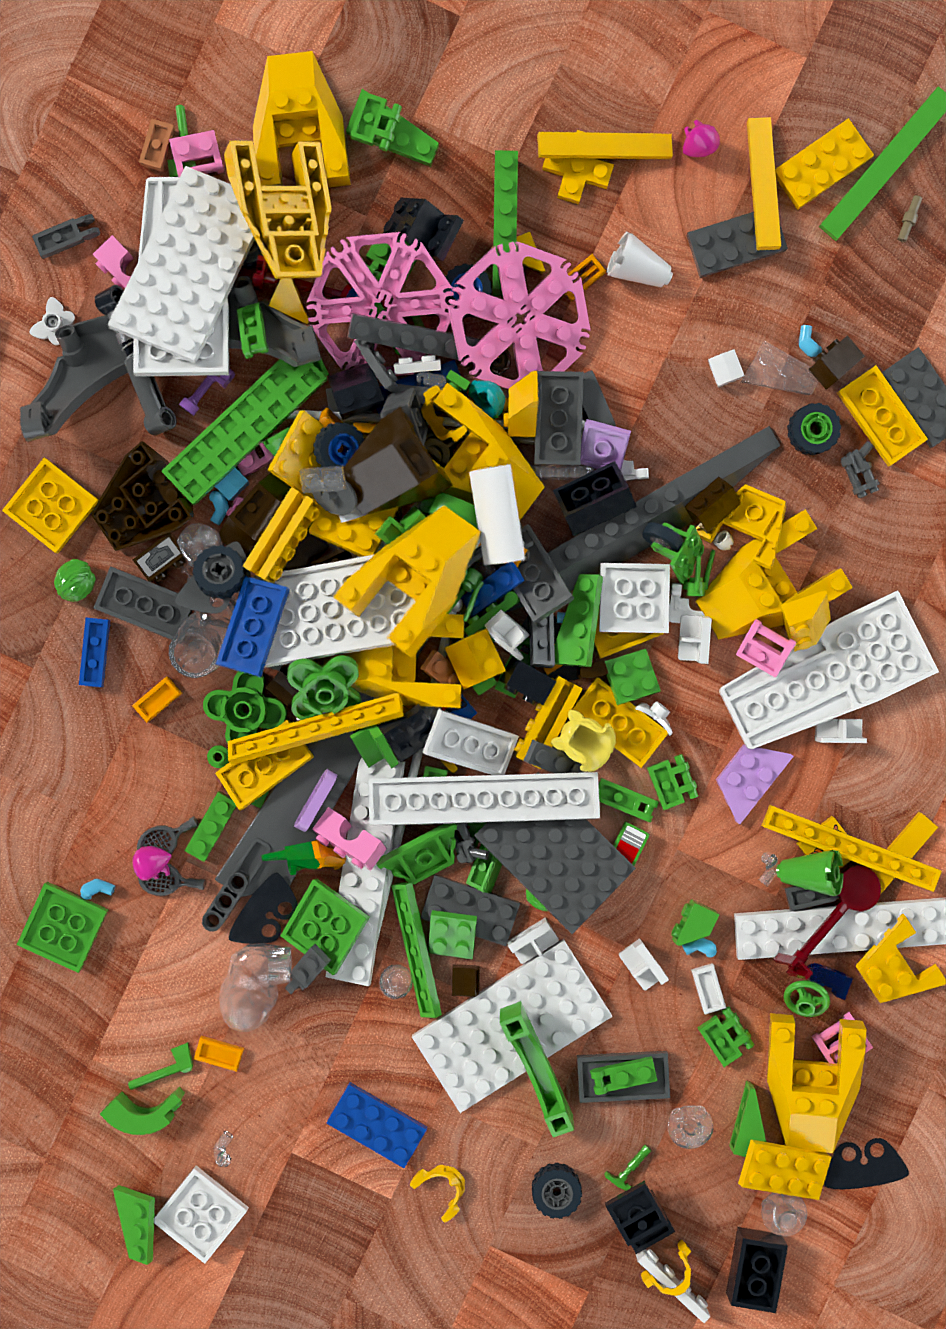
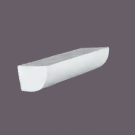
[469,465,525,565]

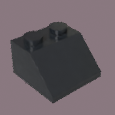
[327,363,385,420]

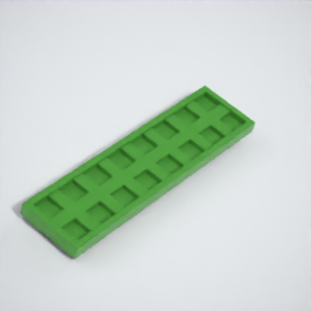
[162,359,327,506]

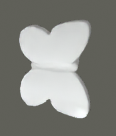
[30,297,76,346]
[635,701,673,736]

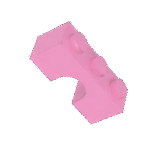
[93,235,134,289]
[312,807,387,871]

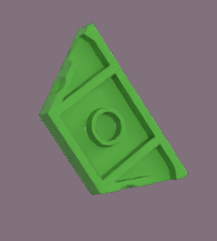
[376,823,457,885]

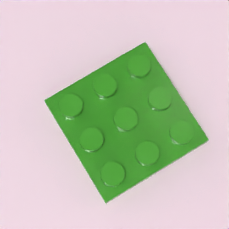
[280,878,370,975]
[17,882,109,973]

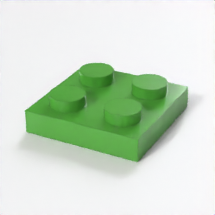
[605,649,661,706]
[428,910,477,959]

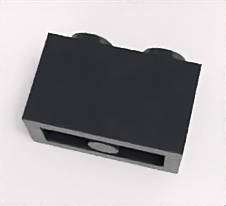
[499,657,557,705]

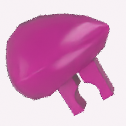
[683,120,720,157]
[133,846,172,881]

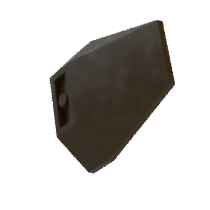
[338,406,453,515]
[91,441,194,551]
[217,473,330,571]

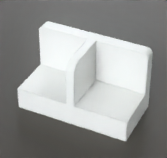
[484,610,529,661]
[678,615,712,664]
[815,719,867,743]
[507,918,559,964]
[619,938,669,990]

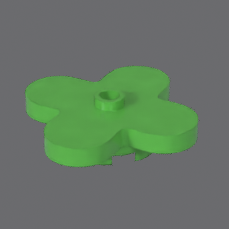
[287,655,362,720]
[203,671,287,744]

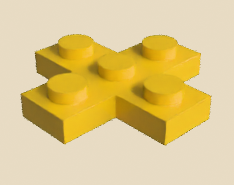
[542,130,614,205]

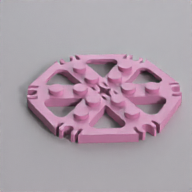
[307,232,455,378]
[448,241,591,389]

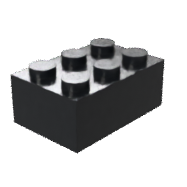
[553,461,637,536]
[726,1227,788,1313]

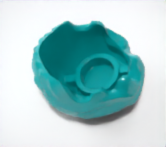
[468,380,505,419]

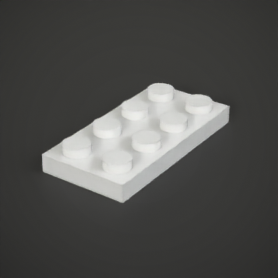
[422,709,519,775]

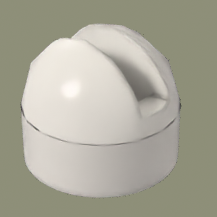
[713,530,734,551]

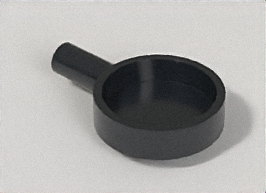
[424,436,465,468]

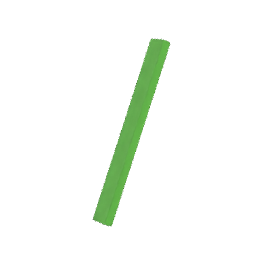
[819,86,946,241]

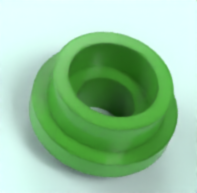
[207,745,229,768]

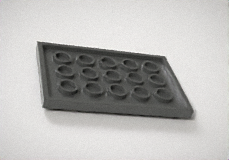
[474,772,636,934]

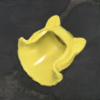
[551,710,616,772]

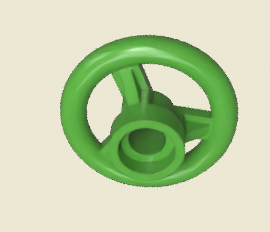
[784,980,830,1017]

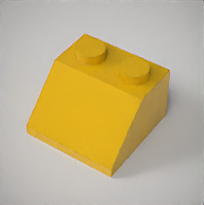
[503,371,538,437]
[781,590,831,652]
[445,629,506,690]

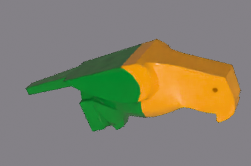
[261,841,346,875]

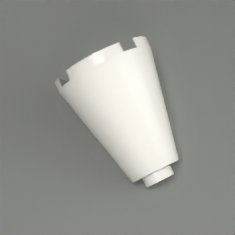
[607,232,673,288]

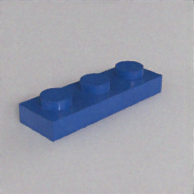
[461,562,525,617]
[79,617,111,687]

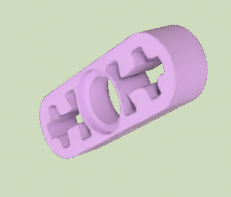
[294,769,337,832]

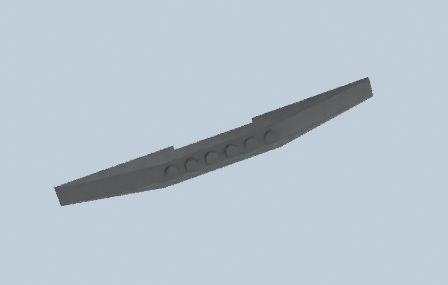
[460,426,780,626]

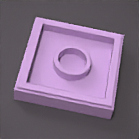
[581,419,631,471]

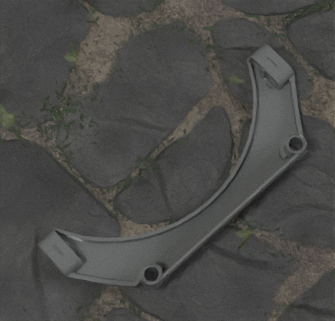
[20,276,321,442]

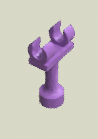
[179,369,235,416]

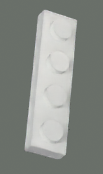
[636,1249,710,1323]

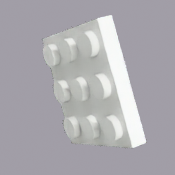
[599,563,670,633]
[154,1166,249,1264]

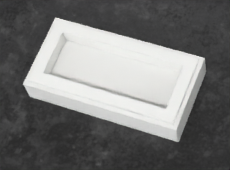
[691,963,726,1014]

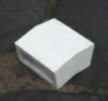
[708,349,745,388]

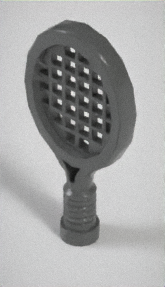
[137,816,199,854]
[138,864,206,896]

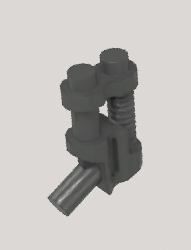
[840,441,880,498]
[454,823,490,863]

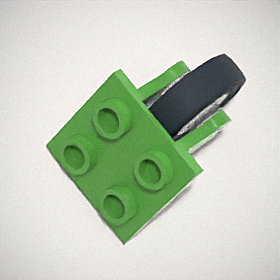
[642,522,704,584]

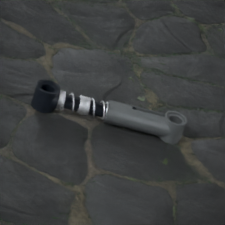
[94,285,176,436]

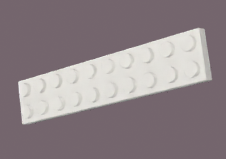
[325,757,406,986]
[368,772,600,826]
[734,897,946,960]

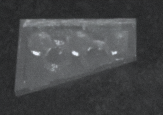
[741,341,819,396]

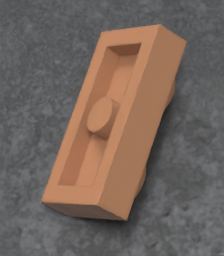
[139,118,175,172]
[420,650,461,684]

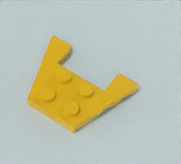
[695,484,787,570]
[856,914,946,1003]

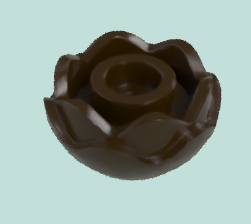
[490,349,511,375]

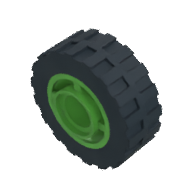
[787,403,841,455]

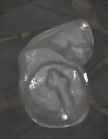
[169,594,238,678]
[219,943,292,1032]

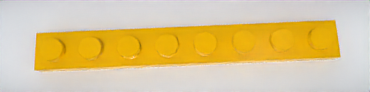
[228,693,404,765]
[761,805,942,892]

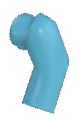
[799,325,822,357]
[209,491,229,526]
[80,879,116,900]

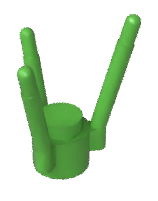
[683,550,715,596]
[446,568,484,621]

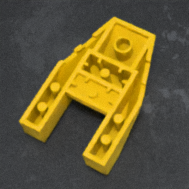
[253,51,351,188]
[224,141,332,279]
[433,383,544,521]
[333,505,481,658]
[695,509,853,640]
[324,614,464,708]
[767,1013,866,1153]

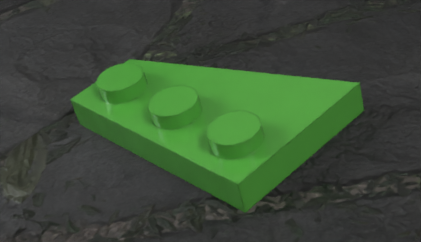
[113,1185,155,1265]

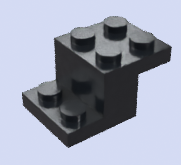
[383,197,464,262]
[353,704,432,763]
[605,1180,675,1254]

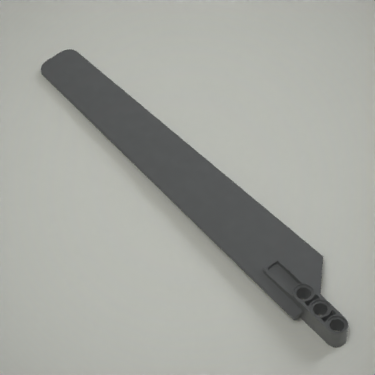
[202,637,430,932]

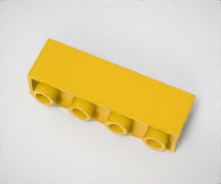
[243,487,321,584]
[514,676,583,770]

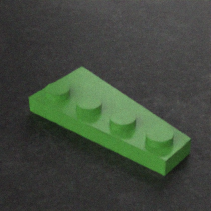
[346,89,439,167]
[554,574,603,667]

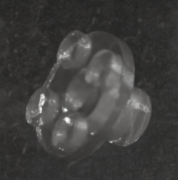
[177,523,222,568]
[667,1105,713,1149]
[761,1193,807,1236]

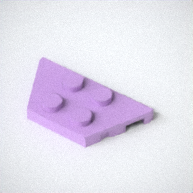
[716,744,794,824]

